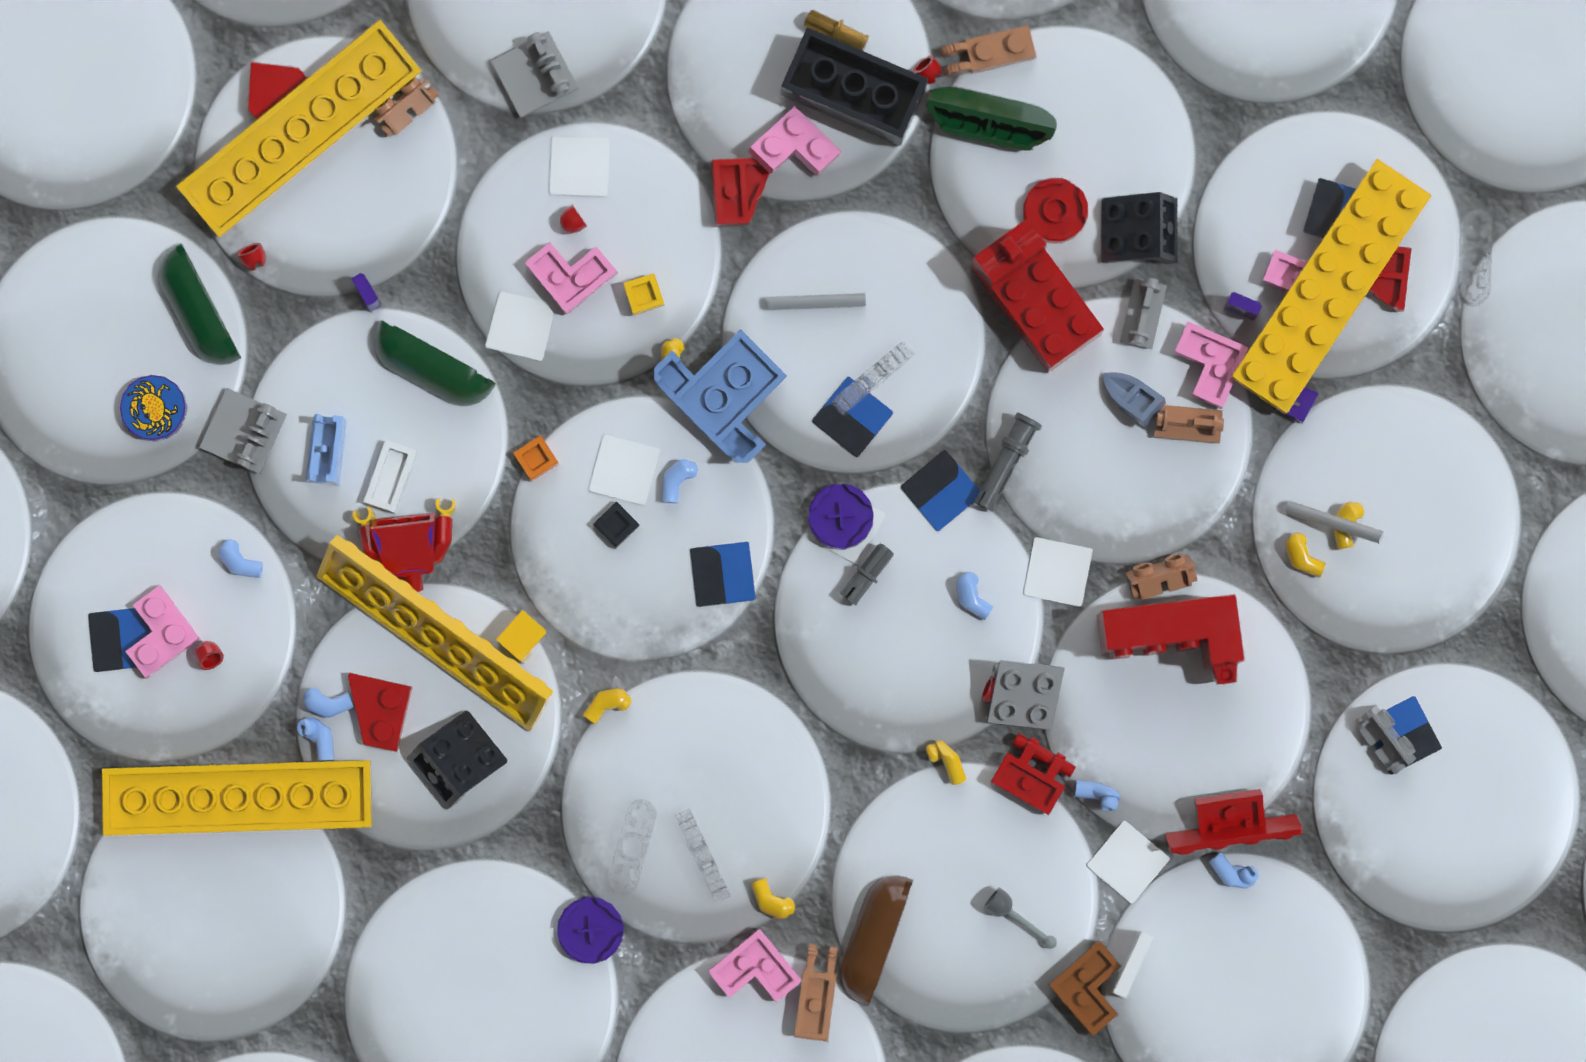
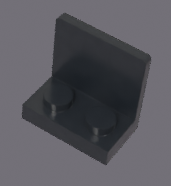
[1101,192,1178,264]
[407,711,508,810]

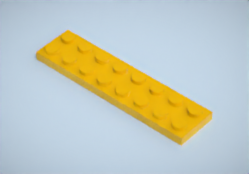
[176,19,422,237]
[1230,158,1432,414]
[316,534,554,732]
[102,760,373,836]

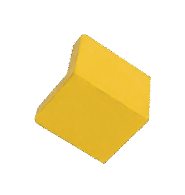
[496,609,547,663]

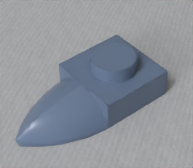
[1103,372,1166,427]

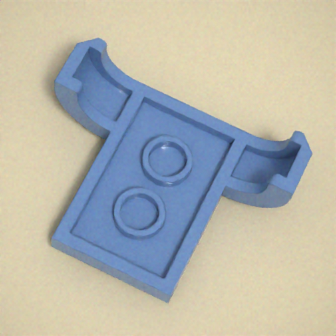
[654,329,787,463]

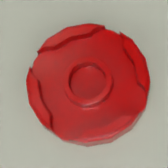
[1023,178,1088,244]

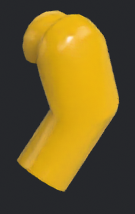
[750,878,795,919]

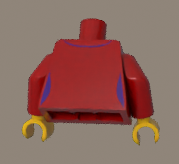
[353,497,456,592]

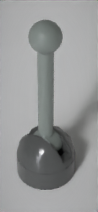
[983,887,1057,949]

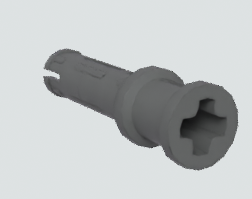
[974,412,1042,512]

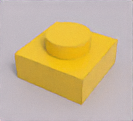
[623,273,665,316]

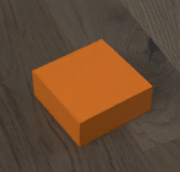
[513,435,559,482]

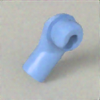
[662,459,698,504]
[219,539,263,578]
[956,572,993,620]
[304,688,354,718]
[297,717,334,761]
[1074,780,1120,811]
[1208,852,1258,888]

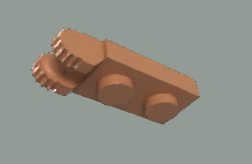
[940,25,1036,76]
[794,944,838,1042]

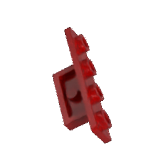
[1165,789,1303,855]

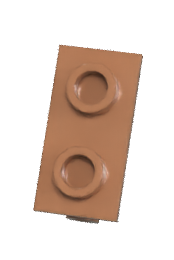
[372,76,439,137]
[1154,405,1224,443]
[1125,554,1198,600]

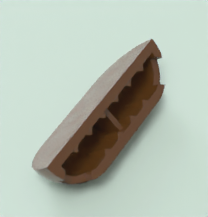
[840,875,913,1006]

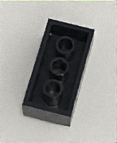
[781,27,928,146]

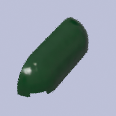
[927,87,1057,151]
[158,243,242,365]
[374,320,496,406]

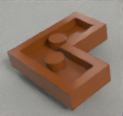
[1048,941,1122,1036]

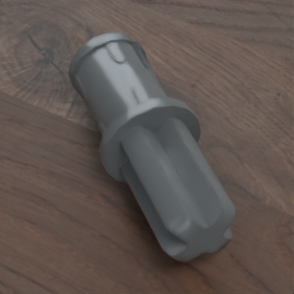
[840,543,894,606]

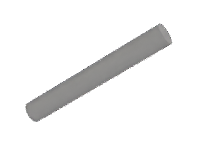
[767,293,866,310]
[1286,501,1384,544]

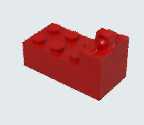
[970,218,1104,373]
[1097,594,1245,685]

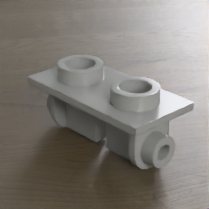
[1120,277,1167,349]
[1355,705,1416,774]

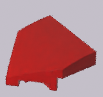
[247,61,307,120]

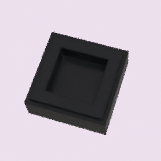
[593,501,640,549]

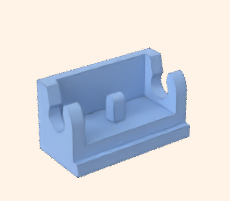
[306,414,347,486]

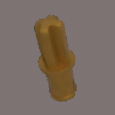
[804,10,869,51]

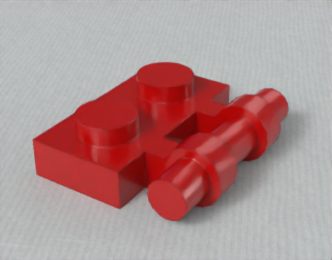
[990,733,1076,815]

